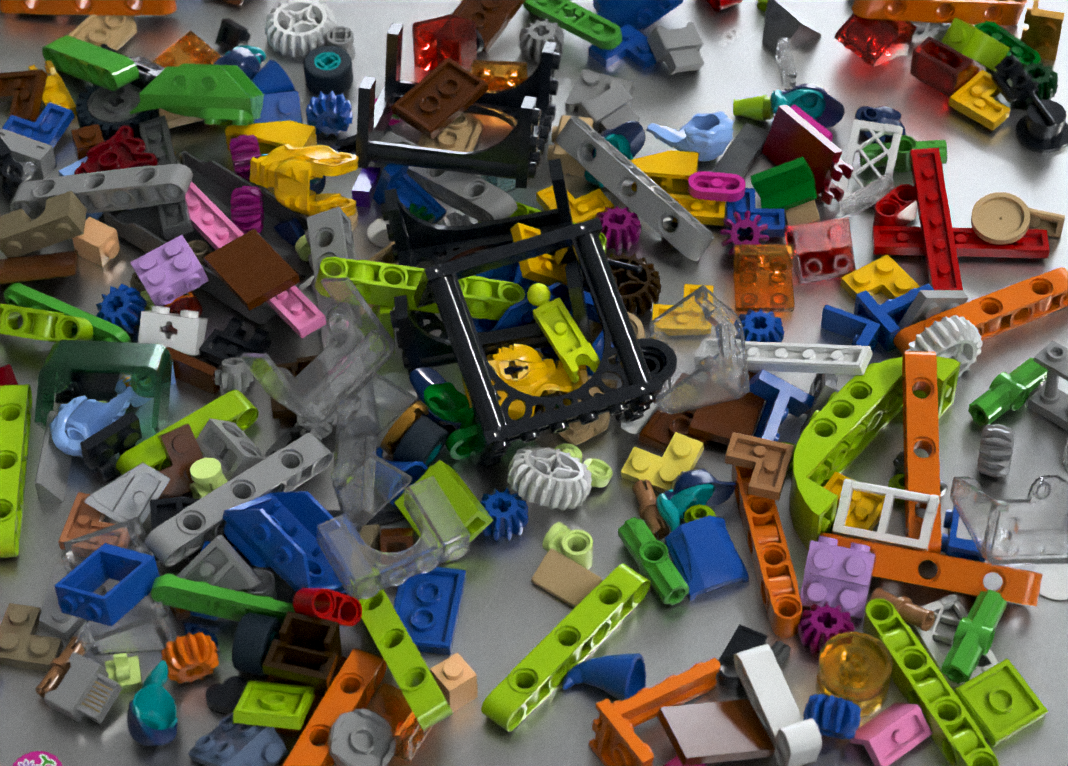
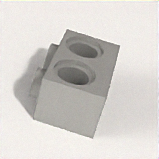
[196,418,267,481]

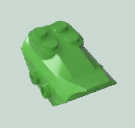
[130,63,264,126]

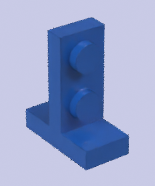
[373,164,447,224]
[854,283,934,353]
[746,369,815,442]

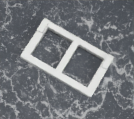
[832,478,940,551]

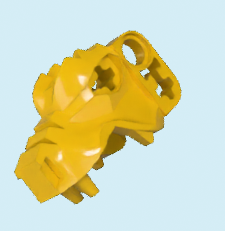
[250,144,359,217]
[462,344,591,420]

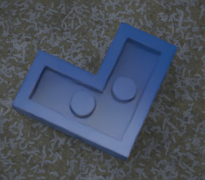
[588,23,657,70]
[2,102,75,148]
[726,188,785,237]

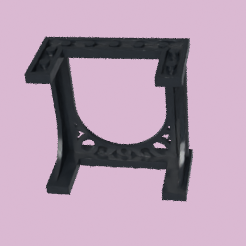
[356,23,561,189]
[381,158,593,372]
[413,217,663,468]

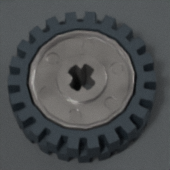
[76,80,160,141]

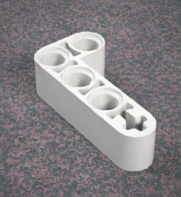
[734,644,822,766]

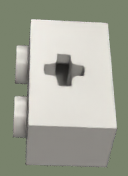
[137,306,208,355]

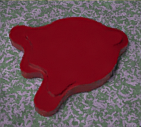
[74,125,158,175]

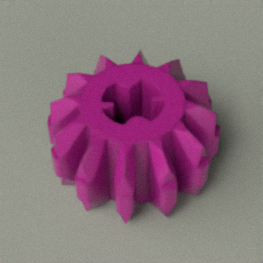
[229,135,261,183]
[230,186,265,234]
[595,205,642,253]
[720,211,769,260]
[798,601,854,658]

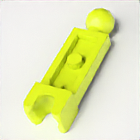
[527,283,600,383]

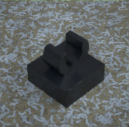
[215,18,251,51]

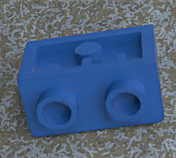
[252,91,303,124]

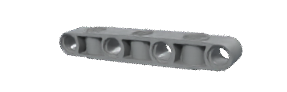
[556,116,714,261]
[374,132,518,222]
[9,164,193,219]
[144,433,333,567]

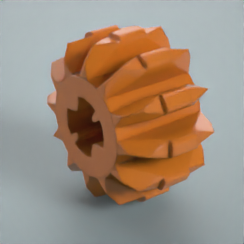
[161,632,219,684]

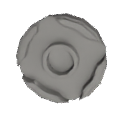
[327,709,396,766]

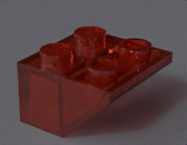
[834,13,917,67]
[412,14,477,72]
[910,36,987,97]
[784,217,856,284]

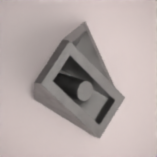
[762,0,821,58]

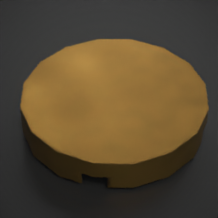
[380,400,429,455]

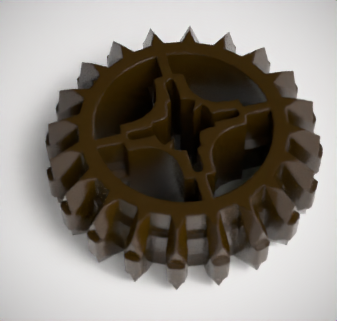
[582,251,661,318]

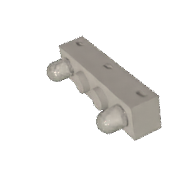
[0,128,56,182]

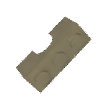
[0,191,87,258]

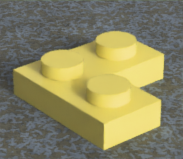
[621,432,704,493]

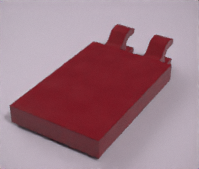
[762,104,854,205]

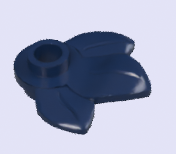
[855,106,906,143]

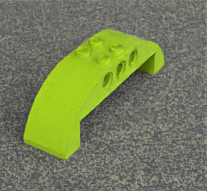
[789,356,961,551]

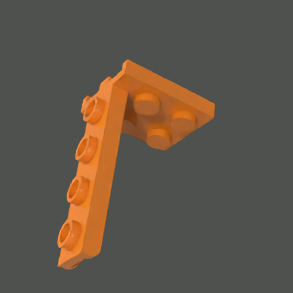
[589,657,721,766]

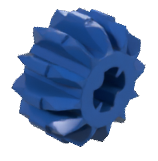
[306,90,353,138]
[96,284,148,334]
[733,308,784,343]
[480,488,529,542]
[803,693,861,740]

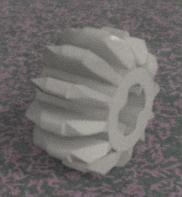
[519,19,564,63]
[977,424,1015,477]

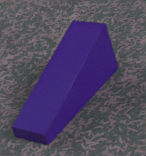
[351,166,381,208]

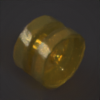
[815,631,893,718]

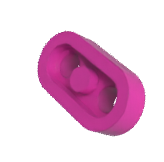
[688,171,746,202]

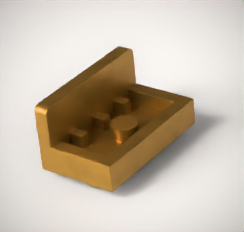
[1021,0,1065,61]

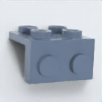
[188,713,290,766]

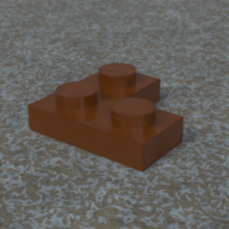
[0,69,48,123]
[158,423,204,499]

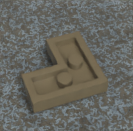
[0,603,63,672]

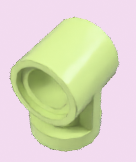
[190,458,228,499]
[542,522,593,570]

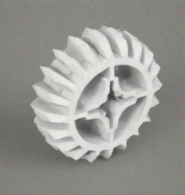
[264,0,337,59]
[906,315,983,377]
[507,445,592,511]

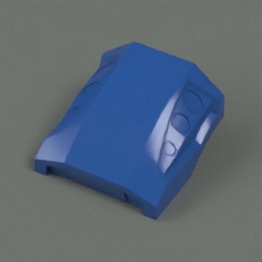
[665,515,749,601]

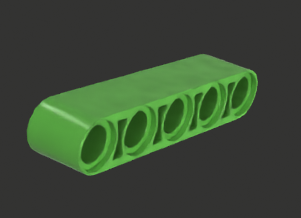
[42,35,139,91]

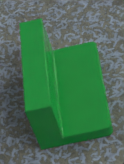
[751,157,817,210]

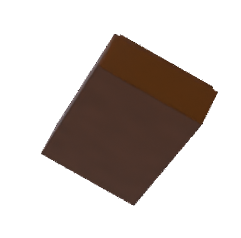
[161,347,220,395]

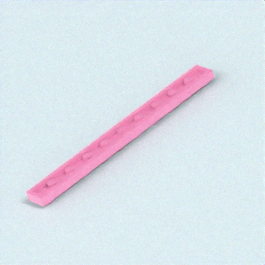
[185,181,327,338]

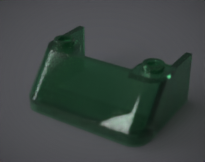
[34,340,173,433]

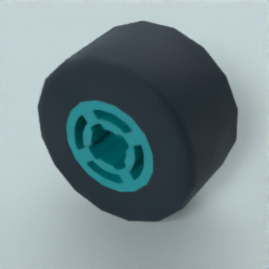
[303,46,353,96]
[393,416,448,467]
[232,613,281,676]

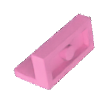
[849,702,933,766]

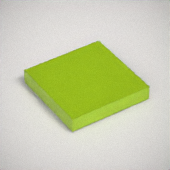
[954,658,1048,747]
[233,681,314,730]

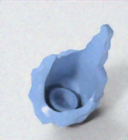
[646,111,734,162]
[49,386,136,458]

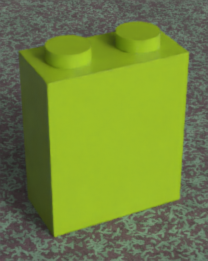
[394,460,493,563]

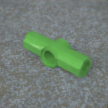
[859,135,947,173]
[968,357,1048,426]
[618,517,689,606]
[941,590,1007,684]

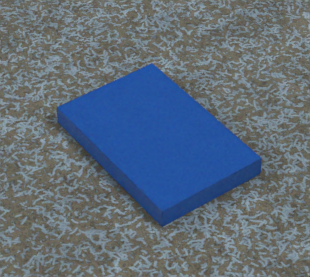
[393,564,466,655]

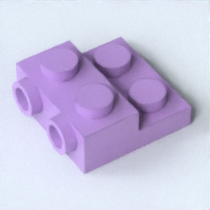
[130,235,209,306]
[800,536,876,619]

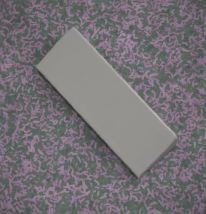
[35,411,72,503]

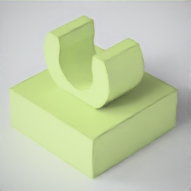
[105,653,142,694]

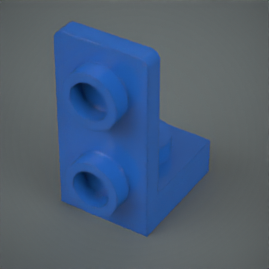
[821,305,880,353]
[941,499,988,562]

